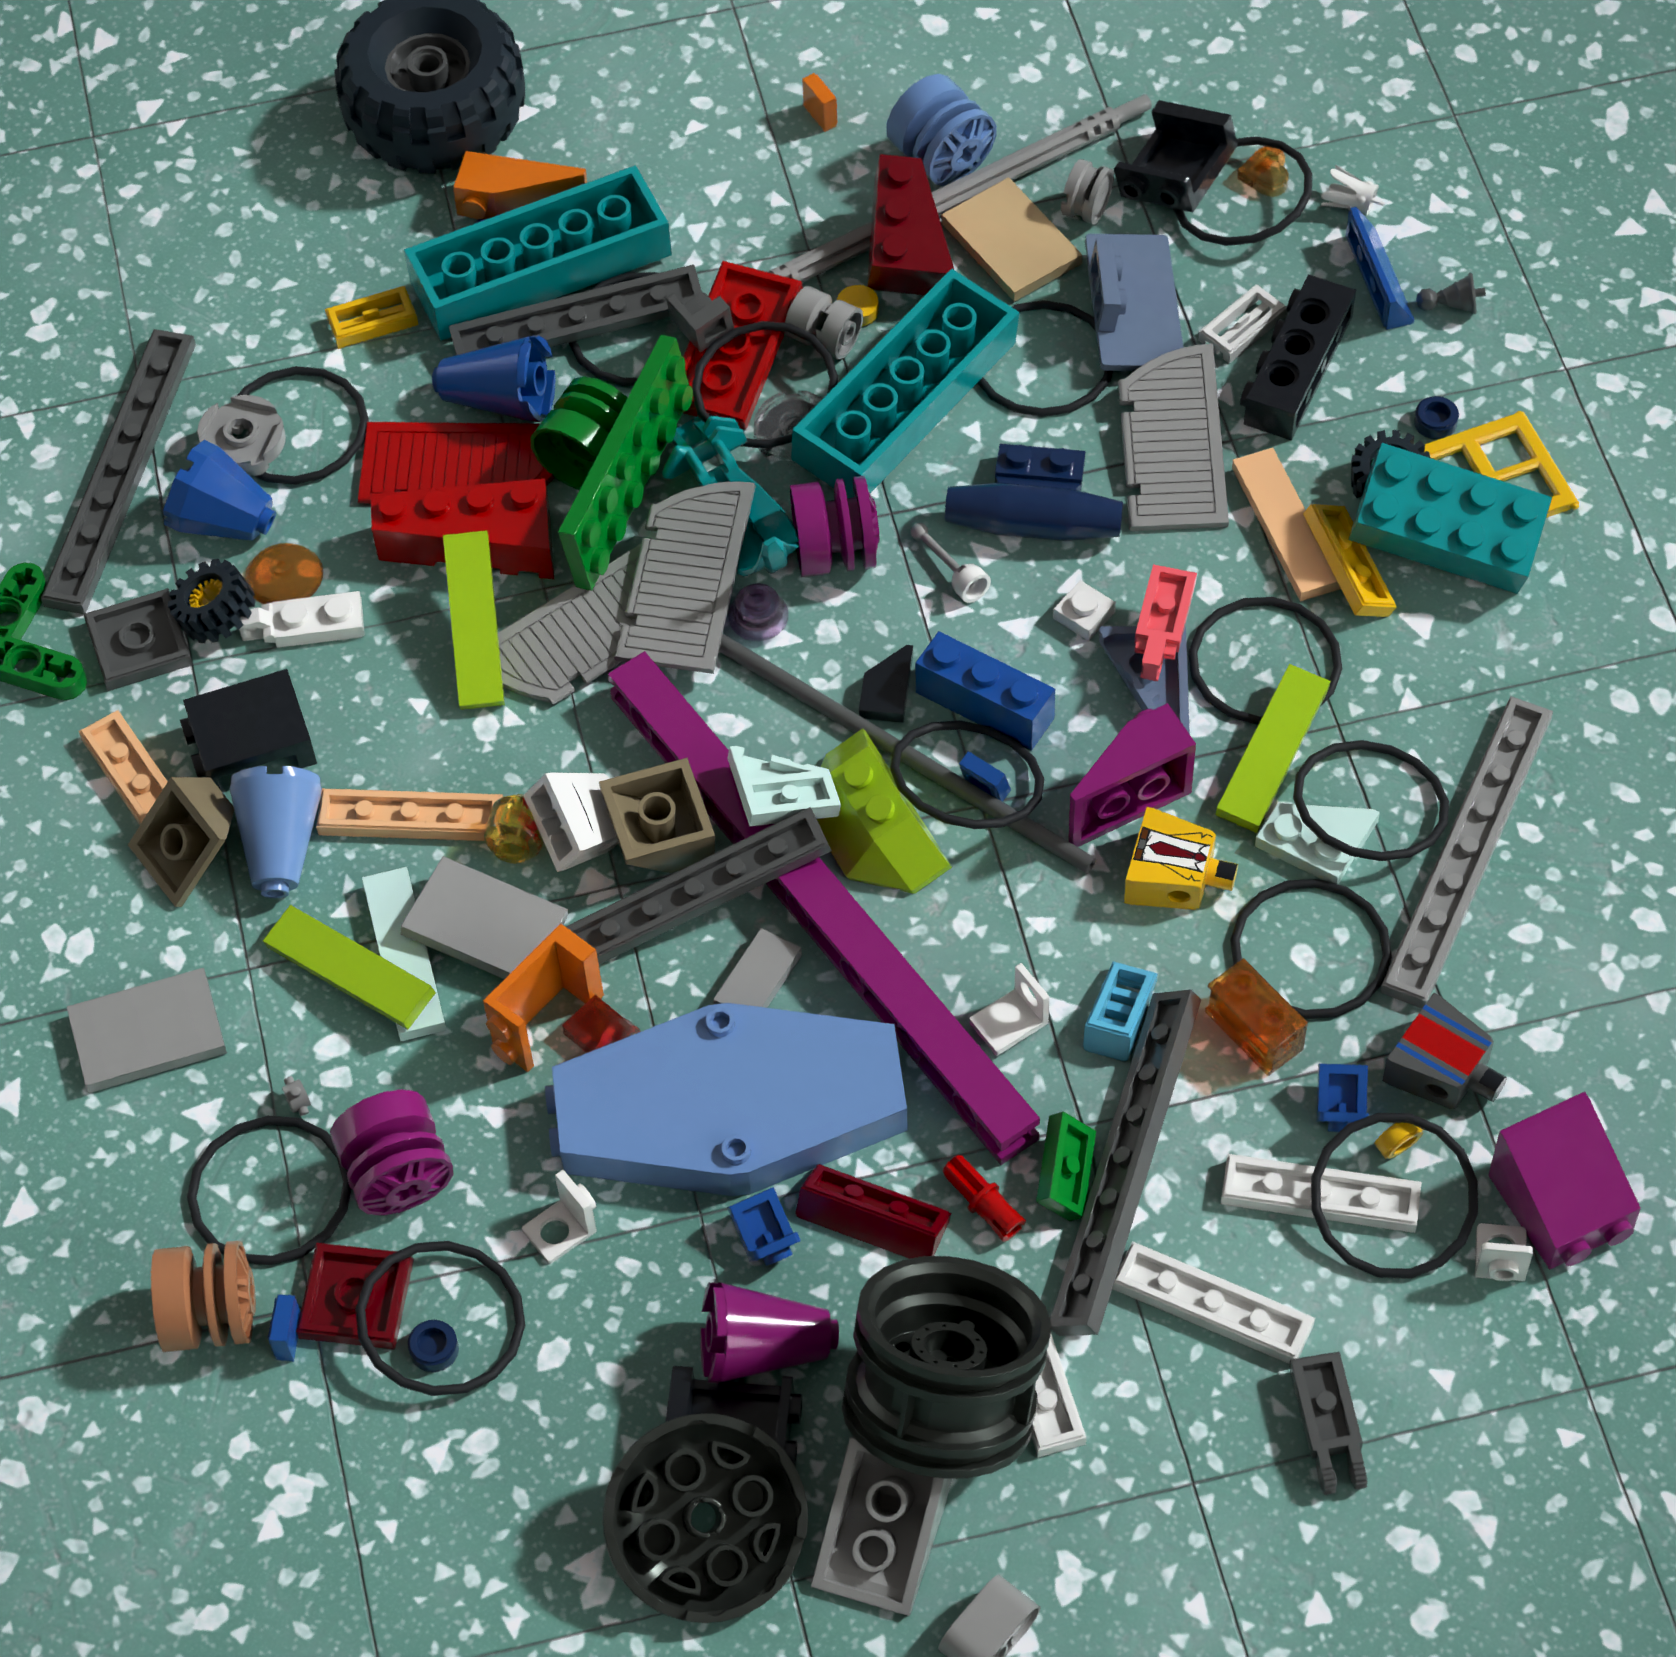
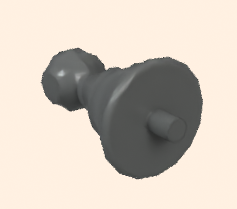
[1416,272,1486,314]

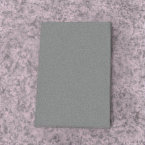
[401,856,568,979]
[67,968,227,1093]

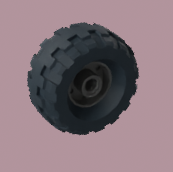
[334,0,526,174]

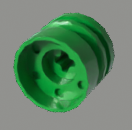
[530,376,628,490]

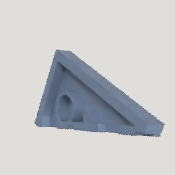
[1099,626,1190,734]

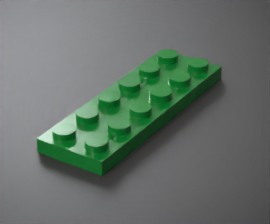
[558,335,693,591]

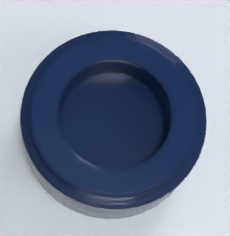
[1414,396,1459,440]
[408,1320,459,1372]

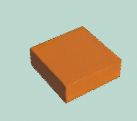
[802,73,838,132]

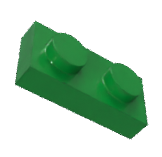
[1036,1111,1096,1222]

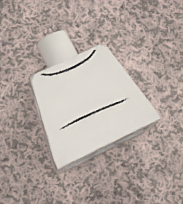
[523,773,619,872]

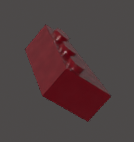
[867,154,954,295]

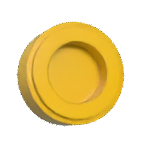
[837,285,879,326]
[1374,1123,1424,1159]

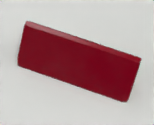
[795,1164,952,1259]

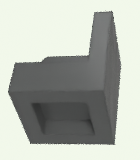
[666,292,734,353]

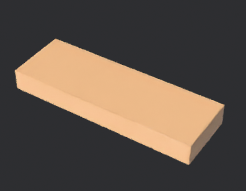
[78,710,168,825]

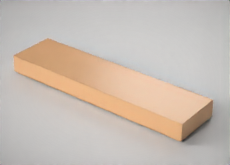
[1232,447,1341,602]
[316,788,504,842]

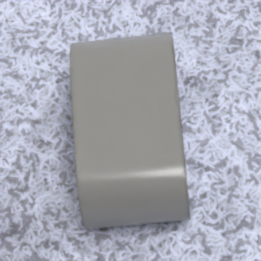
[938,1575,1040,1657]

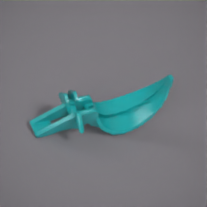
[662,416,799,577]

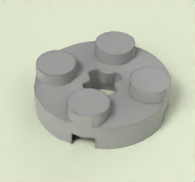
[197,395,286,476]

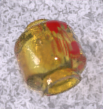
[484,794,544,864]

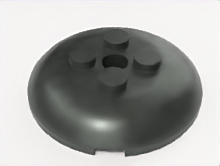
[603,1413,808,1623]

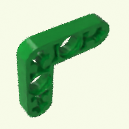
[0,562,87,700]

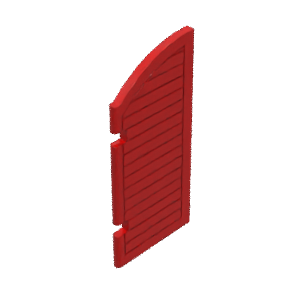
[358,422,554,504]

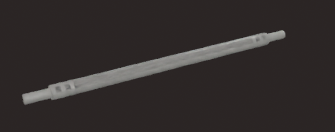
[768,94,1152,282]

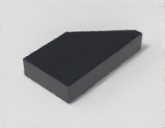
[859,645,913,723]

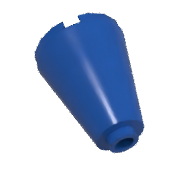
[432,336,556,422]

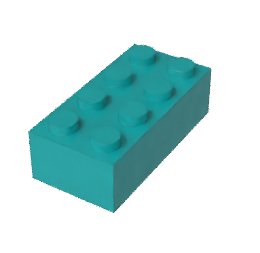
[1348,443,1552,594]

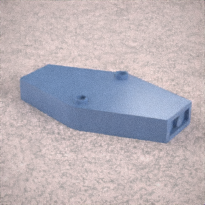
[545,1003,908,1196]

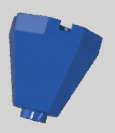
[163,440,276,541]

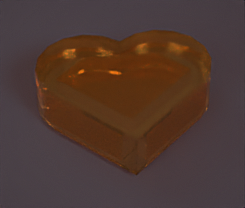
[1237,147,1289,197]

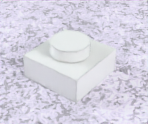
[1053,580,1116,641]

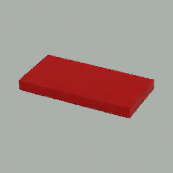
[683,261,803,430]

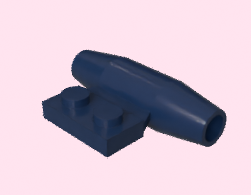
[945,444,1123,541]

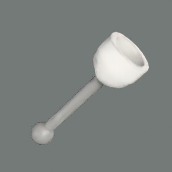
[911,523,991,603]

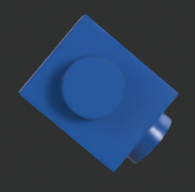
[1316,1063,1369,1133]
[727,1187,801,1266]

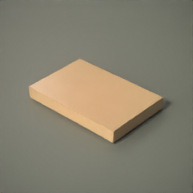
[941,177,1082,302]

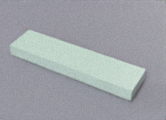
[362,867,446,1041]

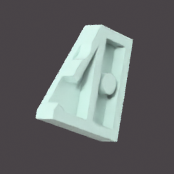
[727,746,841,826]
[1255,803,1380,884]

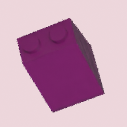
[1488,1091,1641,1270]

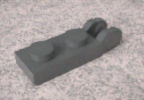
[1289,1351,1368,1495]

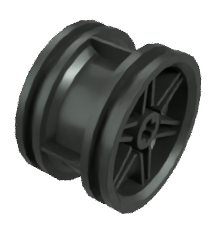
[841,1256,1051,1479]

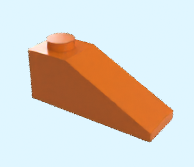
[453,151,587,220]

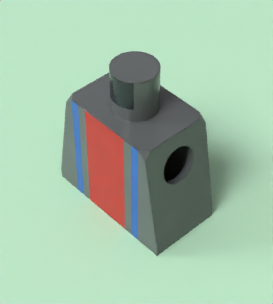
[1382,993,1507,1109]

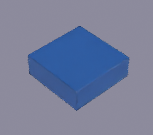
[959,751,1011,802]
[267,1294,301,1362]

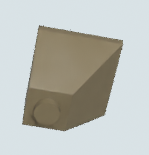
[128,777,234,907]

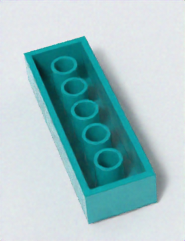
[404,165,672,341]
[791,269,1020,498]

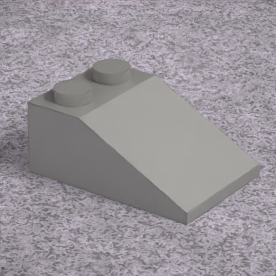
[811,1436,952,1616]

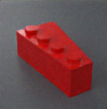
[370,478,555,580]

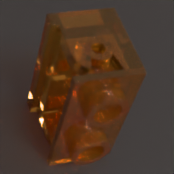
[1205,958,1308,1076]

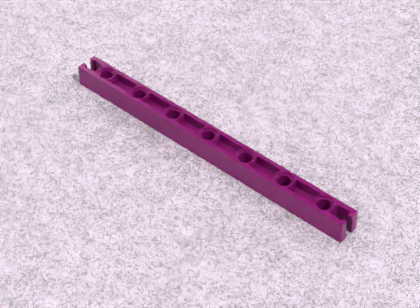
[607,651,1040,1165]

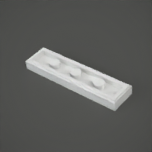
[1221,1154,1422,1233]
[1112,1241,1315,1364]

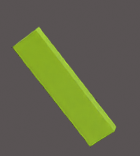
[443,531,505,710]
[1215,664,1331,833]
[263,905,436,1030]

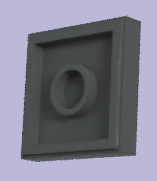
[83,588,193,691]

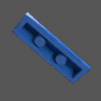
[1346,207,1414,330]

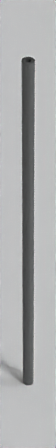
[719,634,1096,874]

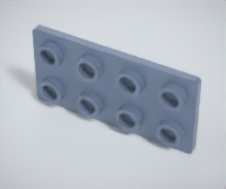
[1085,234,1183,371]

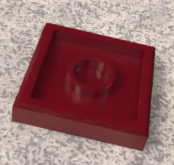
[296,1243,414,1350]

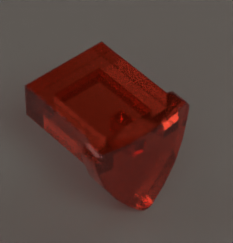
[562,995,641,1053]

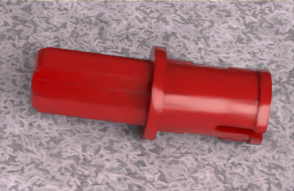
[942,1155,1026,1242]

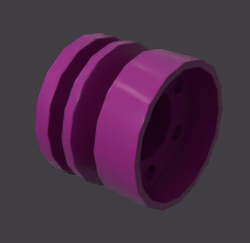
[790,476,880,577]
[330,1089,454,1216]

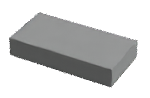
[713,928,802,1008]

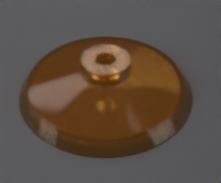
[245,543,323,604]

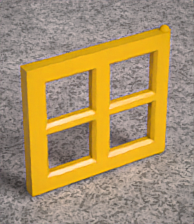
[1424,411,1579,518]

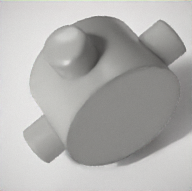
[282,1076,311,1116]

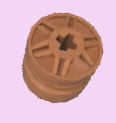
[151,1240,256,1352]

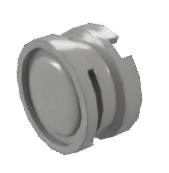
[1061,159,1114,225]

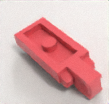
[1134,564,1197,681]

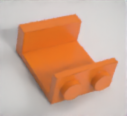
[483,923,604,1072]

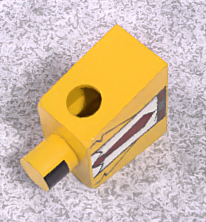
[1124,807,1238,910]

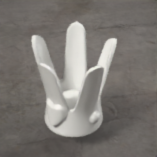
[1320,165,1385,216]

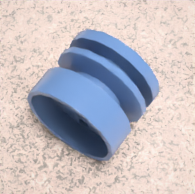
[886,74,996,186]

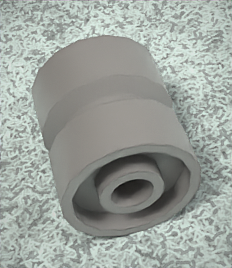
[785,286,863,359]

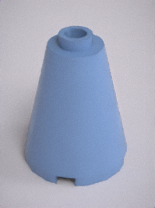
[230,766,322,898]

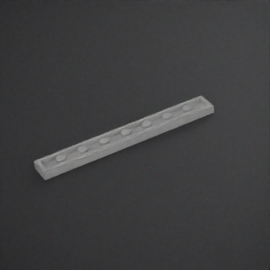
[1380,696,1553,1008]

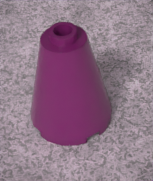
[700,1282,839,1383]

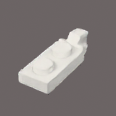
[239,591,365,648]

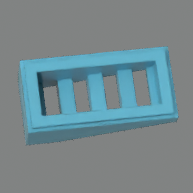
[1083,962,1158,1061]

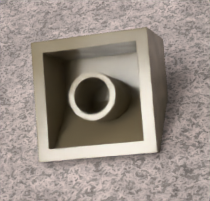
[599,758,715,873]

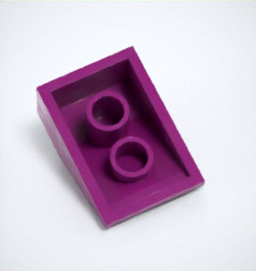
[1068,703,1196,847]

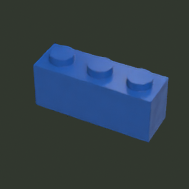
[915,631,1055,751]

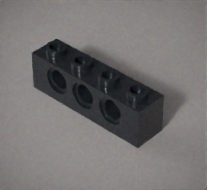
[1240,274,1356,441]

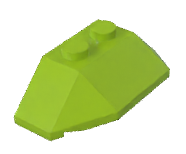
[817,728,952,894]

